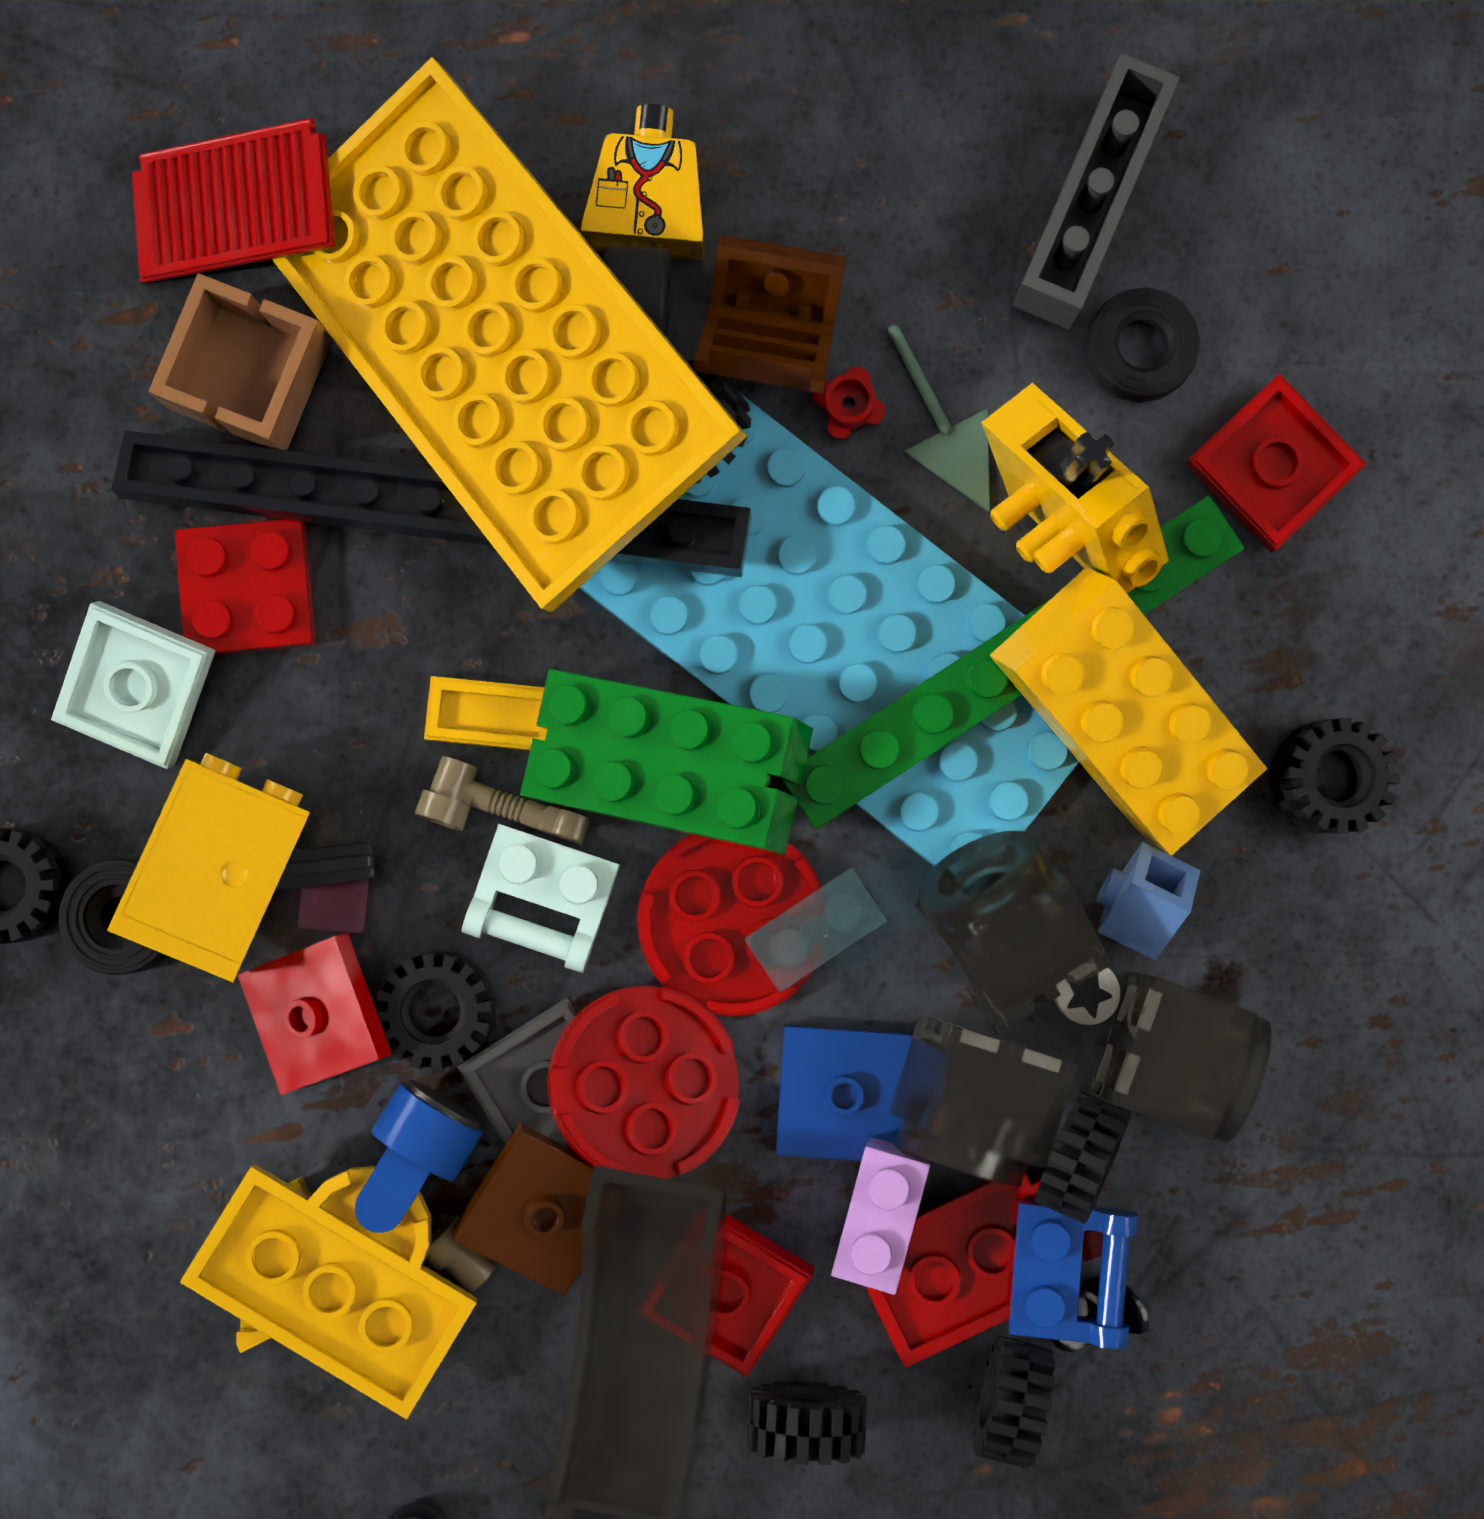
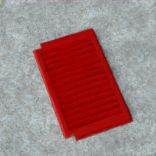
[132,118,335,284]

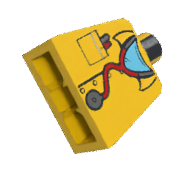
[581,104,704,260]

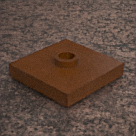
[451,1123,633,1296]

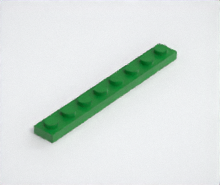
[781,495,1245,831]

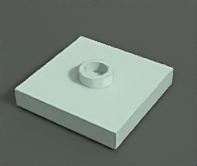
[51,601,216,769]

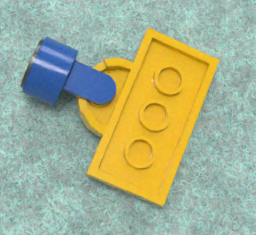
[180,1080,484,1420]

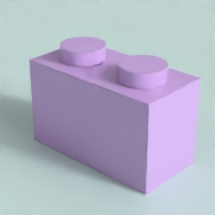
[831,1137,932,1295]

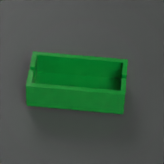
[520,669,814,855]

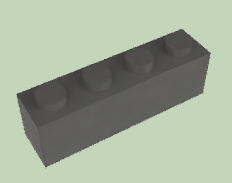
[1012,52,1180,330]

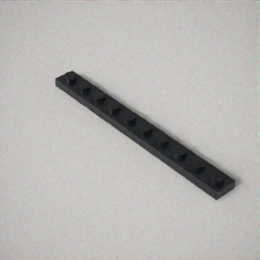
[111,430,752,577]

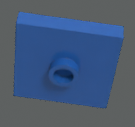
[775,1025,912,1161]

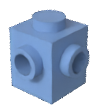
[1096,842,1200,960]

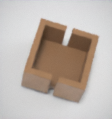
[148,273,333,450]

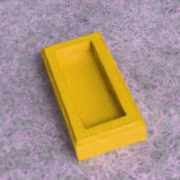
[424,676,547,751]

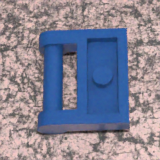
[1008,1198,1138,1349]

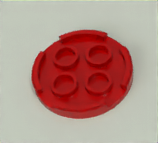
[637,834,829,1016]
[548,986,740,1182]

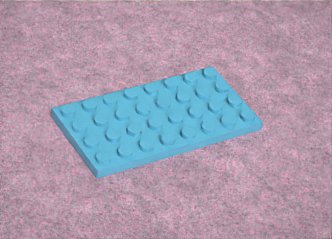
[579,395,1079,896]

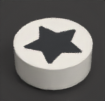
[1053,960,1120,1025]

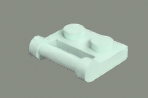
[462,824,620,973]

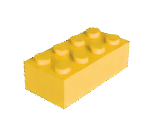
[989,567,1267,856]

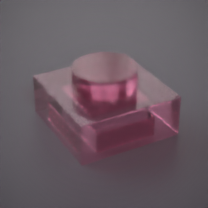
[298,880,369,935]

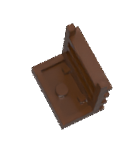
[693,235,846,394]

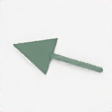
[888,325,990,512]

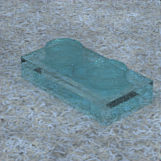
[744,867,887,993]

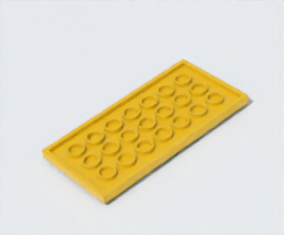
[272,57,747,613]

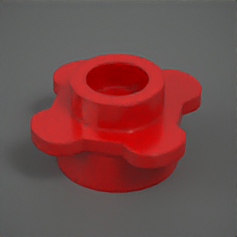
[812,367,885,440]

